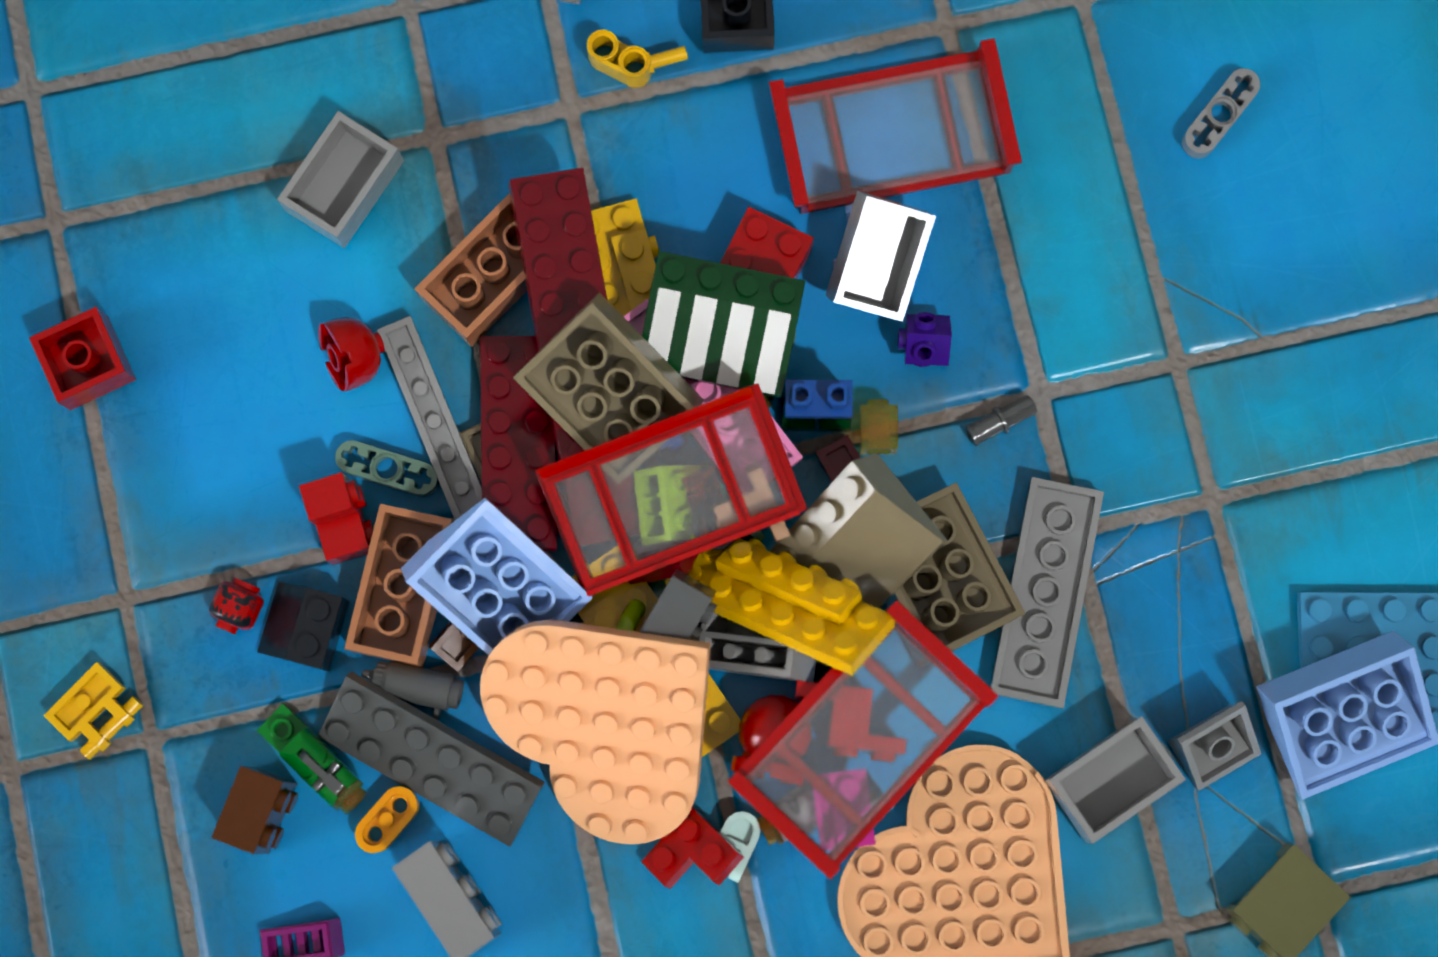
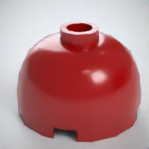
[318,317,385,392]

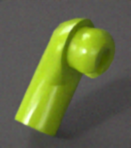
[616,599,646,631]

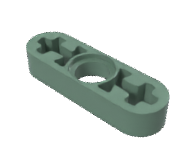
[335,440,439,497]

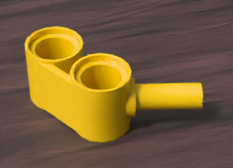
[587,29,688,88]

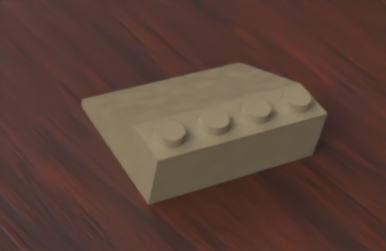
[513,292,704,485]
[770,453,947,609]
[885,482,1026,668]

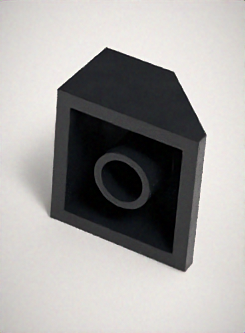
[257,582,350,672]

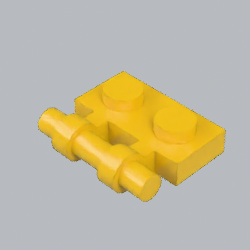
[43,662,144,760]

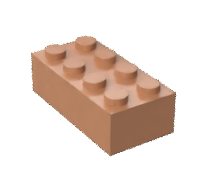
[414,193,527,347]
[344,504,454,667]

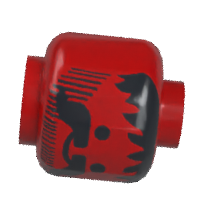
[209,577,264,635]

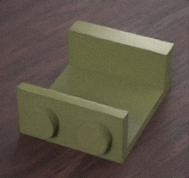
[1225,844,1351,957]

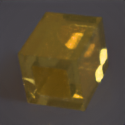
[859,399,898,454]

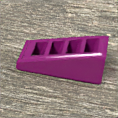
[260,918,345,957]

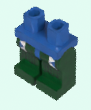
[781,380,853,432]

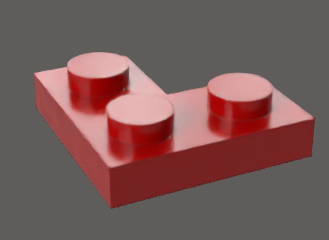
[641,807,744,889]

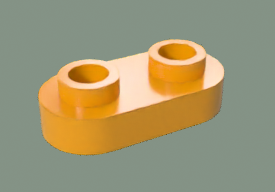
[355,786,419,853]

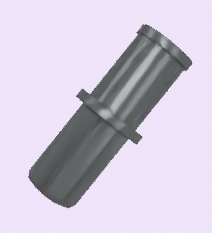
[965,395,1037,447]

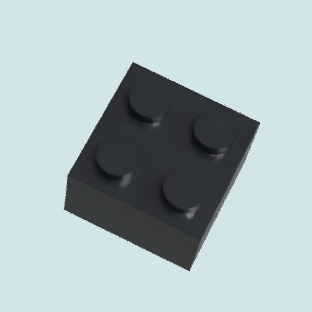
[701,0,775,53]

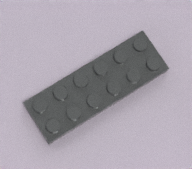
[317,671,545,847]

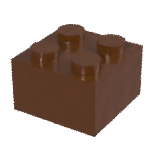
[211,766,298,854]

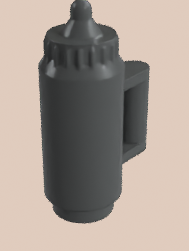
[361,661,464,721]

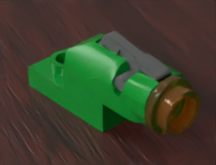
[257,703,367,815]

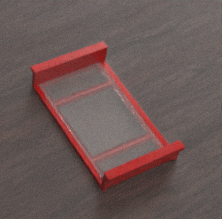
[769,38,1022,214]
[535,383,808,596]
[727,600,999,880]

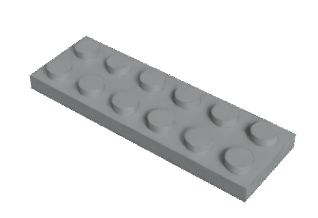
[990,477,1104,709]

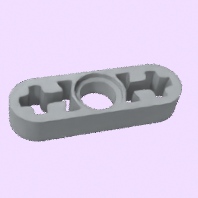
[1182,68,1260,159]

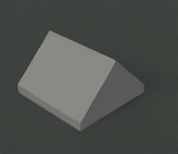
[1167,701,1262,791]

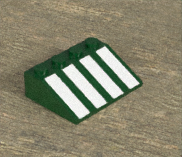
[642,251,805,398]

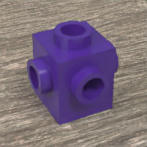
[897,312,952,367]

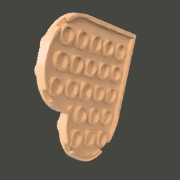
[480,620,711,844]
[837,745,1070,957]

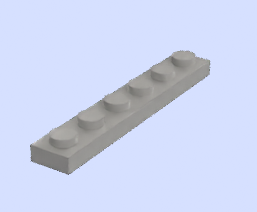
[377,316,482,520]

